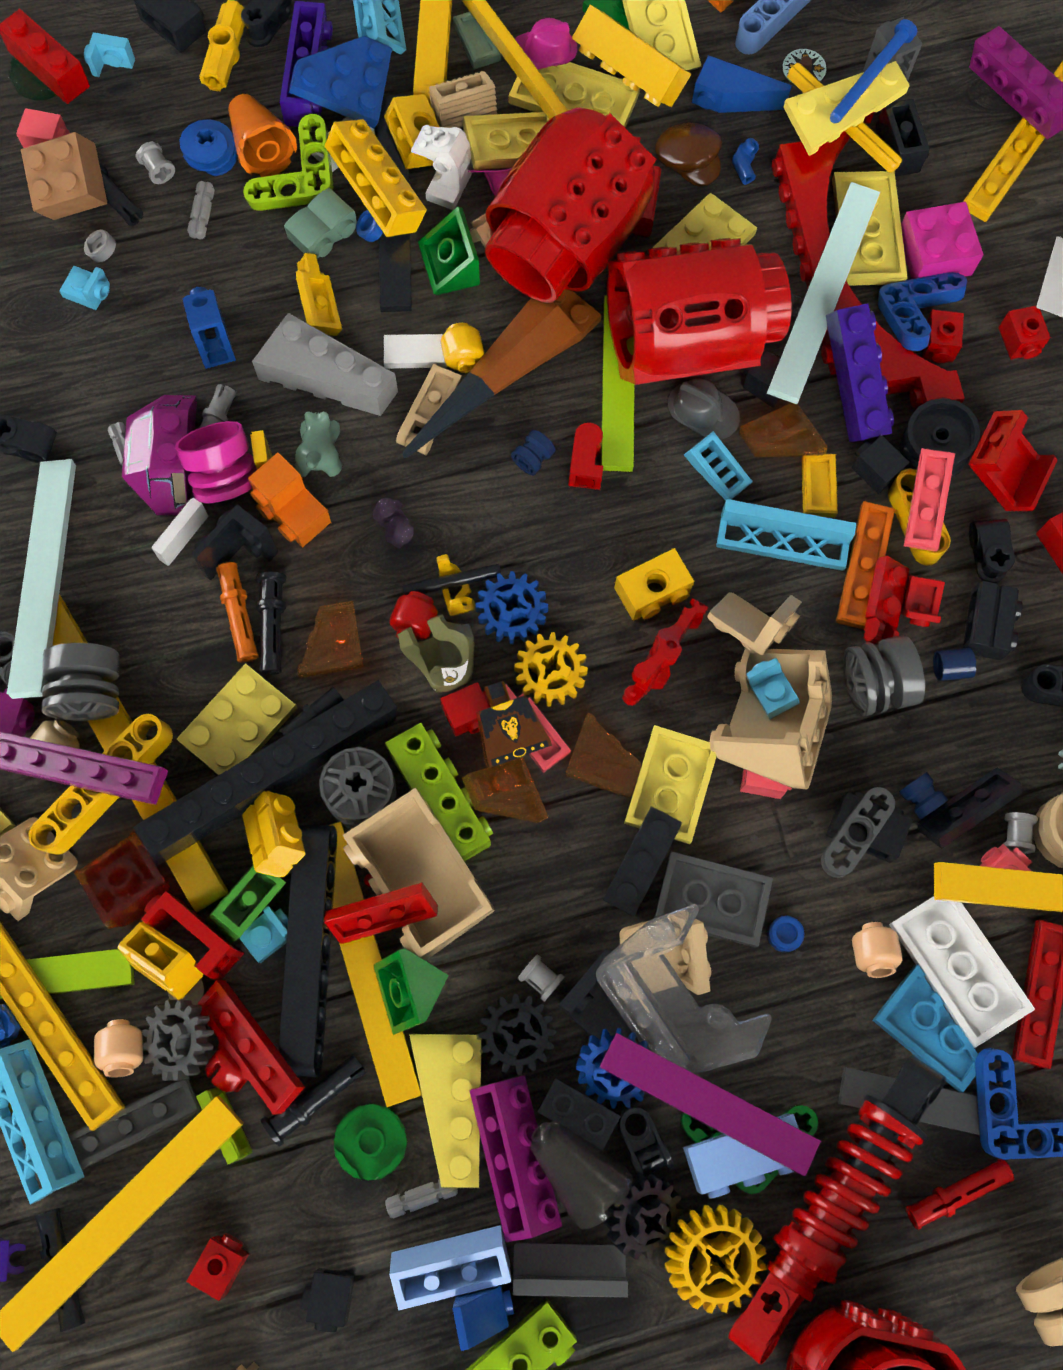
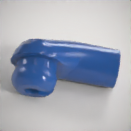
[732,138,759,185]

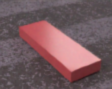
[903,448,955,552]

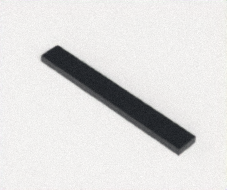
[378,94,412,312]

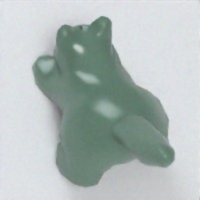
[295,411,342,477]

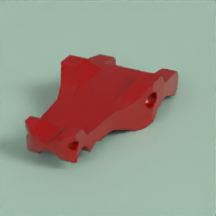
[622,598,709,706]

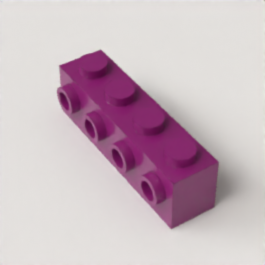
[969,26,1063,139]
[469,1075,562,1242]

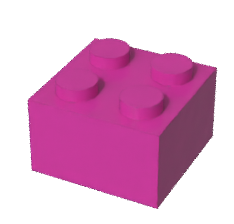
[901,202,984,279]

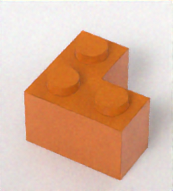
[248,452,331,548]

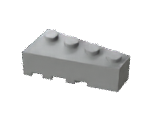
[252,313,398,416]

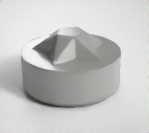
[84,230,116,263]

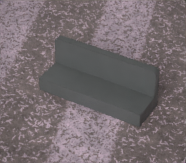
[513,1243,628,1298]

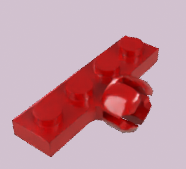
[197,980,305,1115]

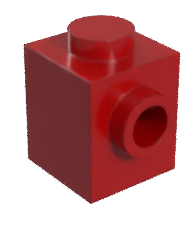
[998,305,1051,360]
[922,309,964,363]
[440,682,491,737]
[186,1233,250,1301]

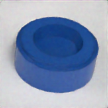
[356,210,383,242]
[767,916,804,952]

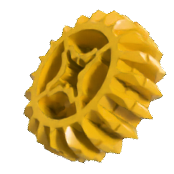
[665,1205,767,1314]

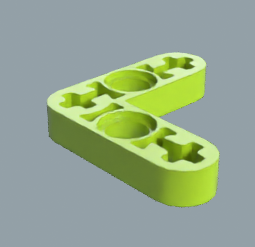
[243,114,333,211]

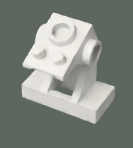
[411,125,474,210]

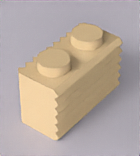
[429,71,497,128]

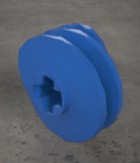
[179,119,237,176]

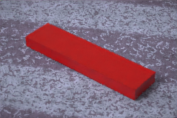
[1012,919,1063,1069]

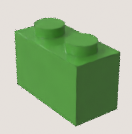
[204,865,286,944]

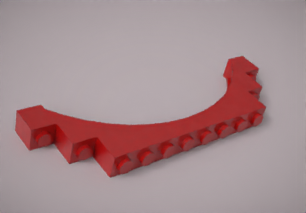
[772,112,965,409]

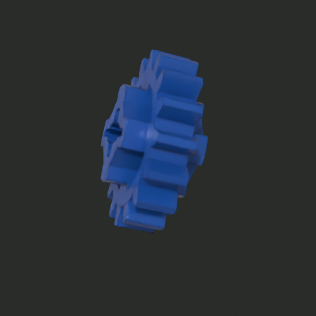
[476,571,548,644]
[576,1028,648,1109]

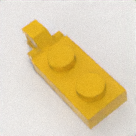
[296,253,342,336]

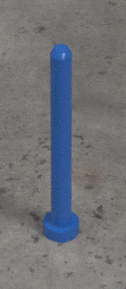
[830,19,917,123]

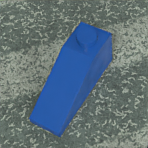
[692,55,792,113]
[452,1285,515,1351]

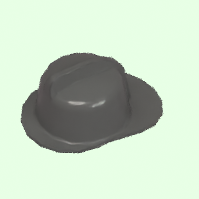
[668,378,740,440]

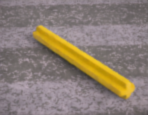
[787,63,902,173]

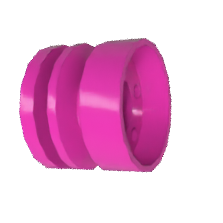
[175,421,257,503]

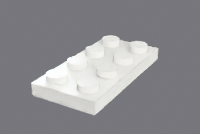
[889,896,1035,1048]

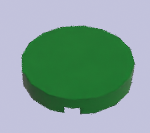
[334,1104,408,1181]

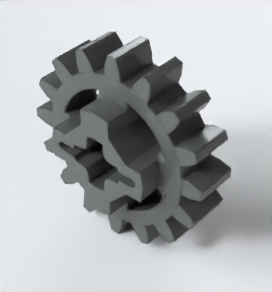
[141,1000,214,1081]

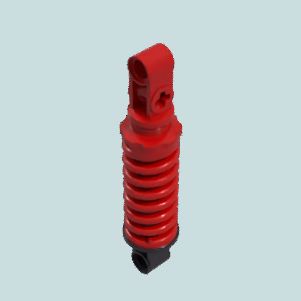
[728,1055,946,1365]

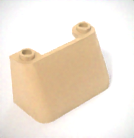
[710,648,832,789]

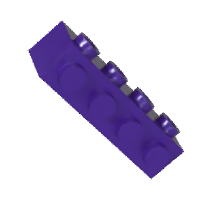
[280,1,333,128]
[826,303,894,442]

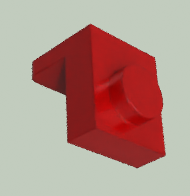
[901,575,945,627]

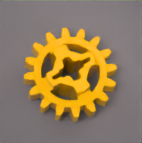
[514,632,588,707]

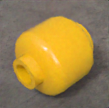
[440,322,485,373]

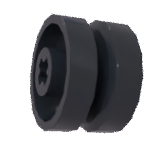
[899,398,981,478]

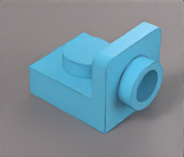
[84,32,135,77]
[59,266,110,310]
[746,658,800,719]
[240,906,288,963]

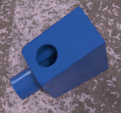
[182,287,236,369]

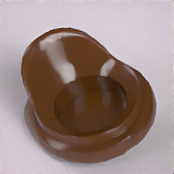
[655,123,722,186]

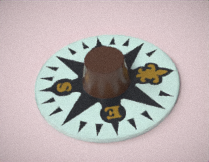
[783,49,826,82]

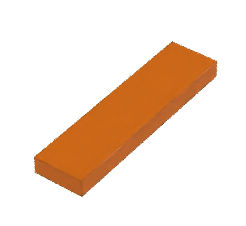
[836,501,895,630]

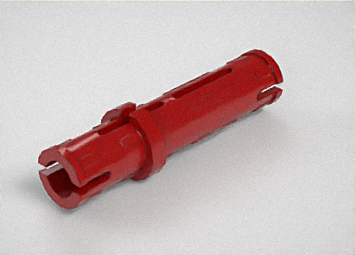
[905,1159,1015,1230]

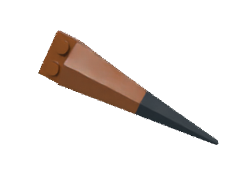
[403,289,601,458]

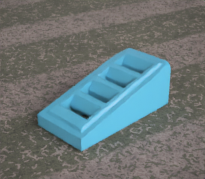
[684,431,753,500]

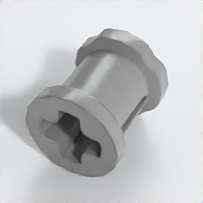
[136,141,175,184]
[1003,812,1038,853]
[517,954,565,1002]

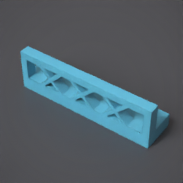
[353,0,406,55]
[716,499,856,571]
[0,1039,84,1204]

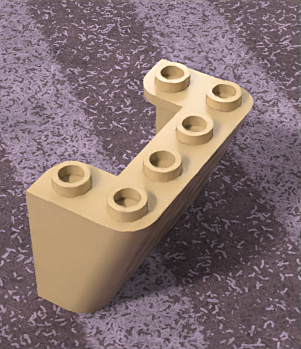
[343,788,495,960]

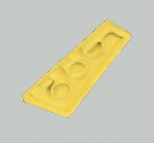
[783,61,909,156]
[409,1034,482,1188]

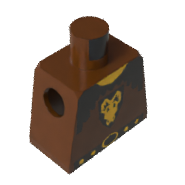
[477,681,552,768]

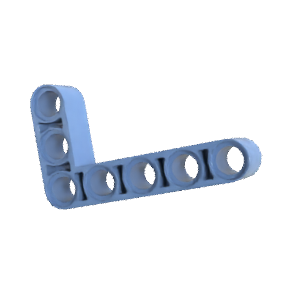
[735,0,811,55]

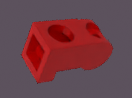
[568,423,603,490]

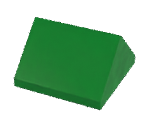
[418,206,480,295]
[373,948,449,1035]

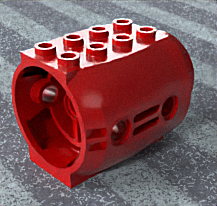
[485,108,657,303]
[607,238,791,385]
[786,1299,966,1370]

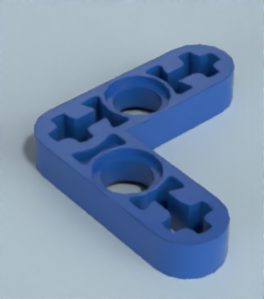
[878,272,967,351]
[975,1048,1063,1160]

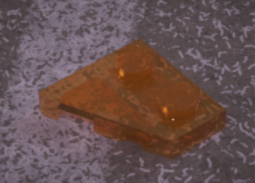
[739,403,828,457]
[297,601,364,678]
[565,713,642,798]
[462,757,549,823]

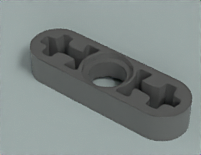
[821,787,895,878]

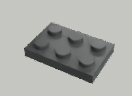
[654,851,773,948]

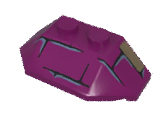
[122,395,197,515]

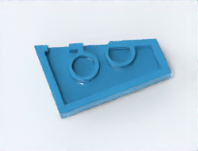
[872,964,978,1092]

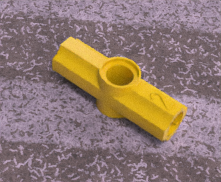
[199,0,245,92]

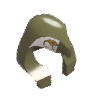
[397,614,475,693]

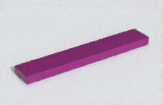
[0,732,168,805]
[599,1033,821,1177]

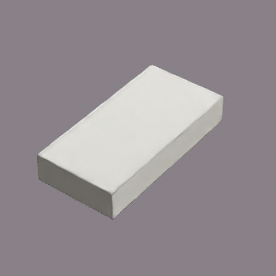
[384,334,447,369]
[152,498,209,566]

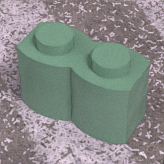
[284,188,357,259]

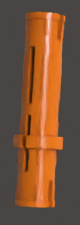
[216,562,259,663]

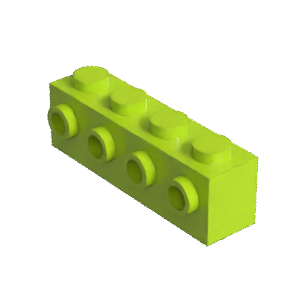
[385,723,493,861]
[466,1298,577,1370]

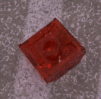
[74,831,170,929]

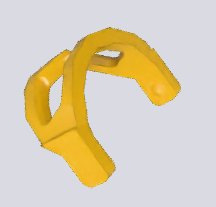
[436,554,475,616]

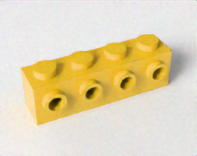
[571,5,692,107]
[325,119,427,237]

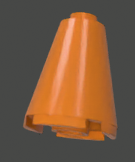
[228,94,297,177]

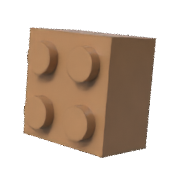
[21,132,107,220]

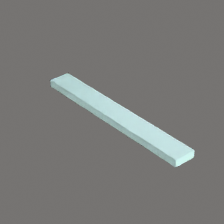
[767,182,880,404]
[7,459,76,699]

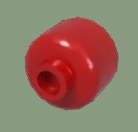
[390,591,438,640]

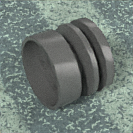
[843,635,925,717]
[41,643,119,721]
[319,747,398,829]

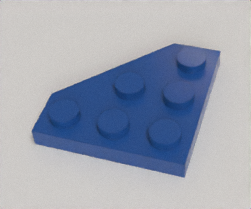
[289,36,392,129]

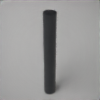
[402,564,501,595]

